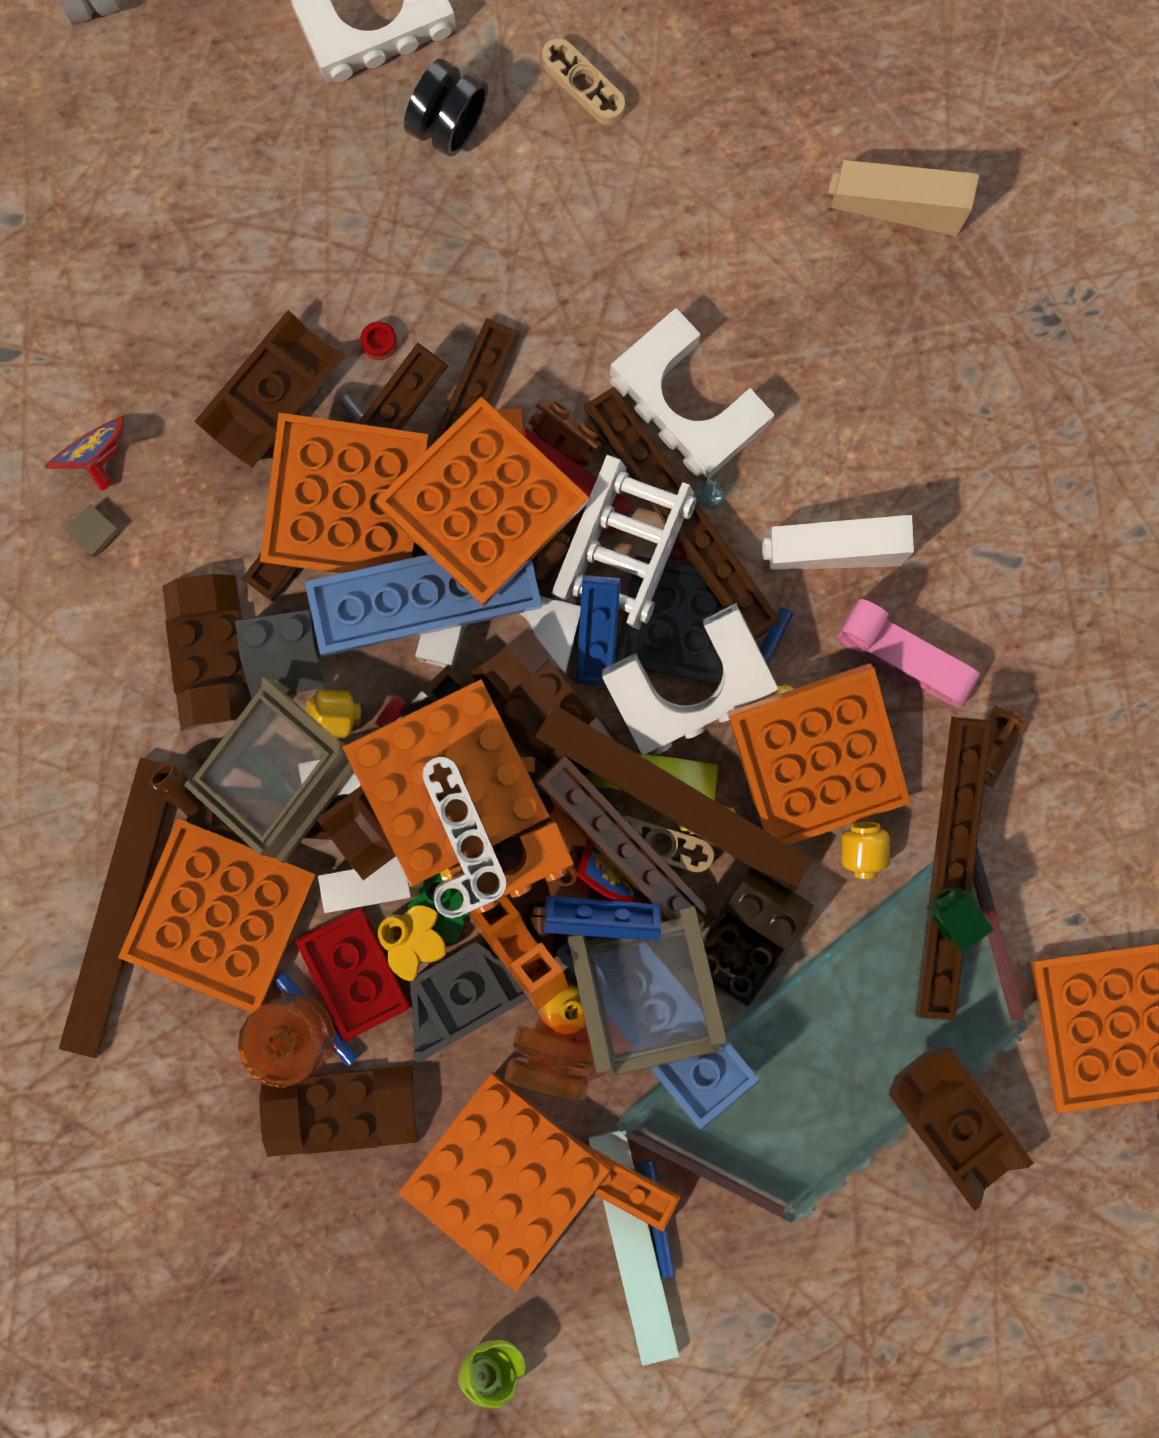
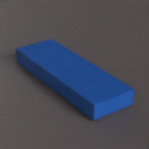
[576,576,620,685]
[544,896,661,941]

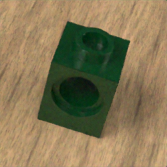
[926,886,994,952]

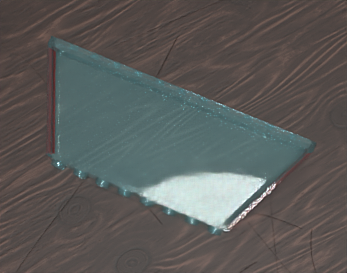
[615,847,1027,1223]

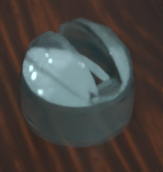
[696,477,725,509]

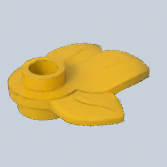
[378,906,446,981]

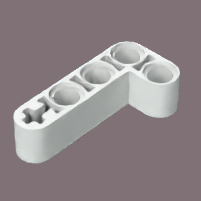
[422,757,506,918]

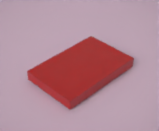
[295,907,412,1042]

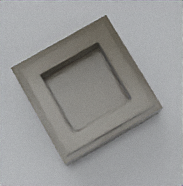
[65,504,120,557]

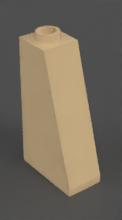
[827,160,979,237]

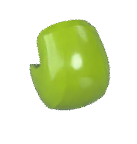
[458,1340,525,1409]

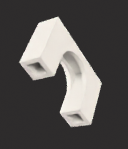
[290,0,457,84]
[610,308,775,481]
[415,590,581,674]
[602,603,778,755]
[299,760,423,913]

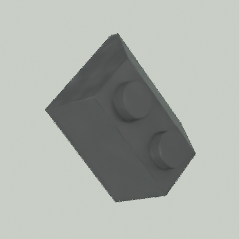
[235,610,326,699]

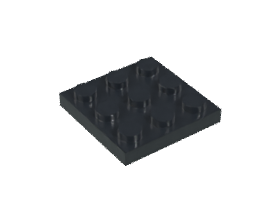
[615,555,724,685]

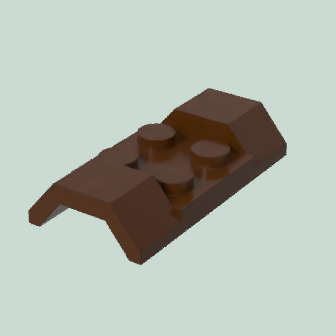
[194,310,345,468]
[162,574,252,731]
[469,627,620,776]
[317,786,395,881]
[888,1047,1034,1211]
[259,1066,419,1157]

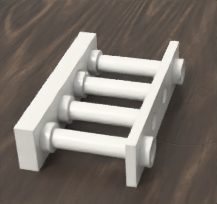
[551,455,696,630]

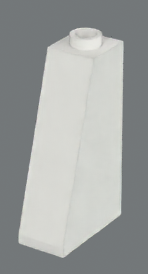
[762,515,914,570]

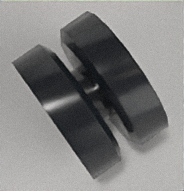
[404,59,488,157]

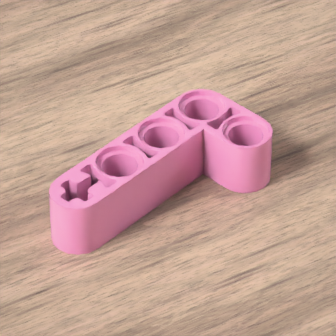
[836,599,980,708]

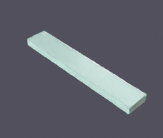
[588,1128,679,1366]

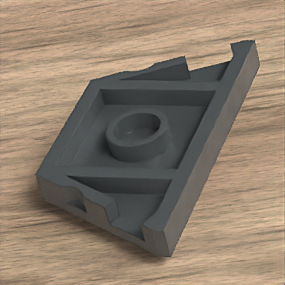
[410,942,529,1063]

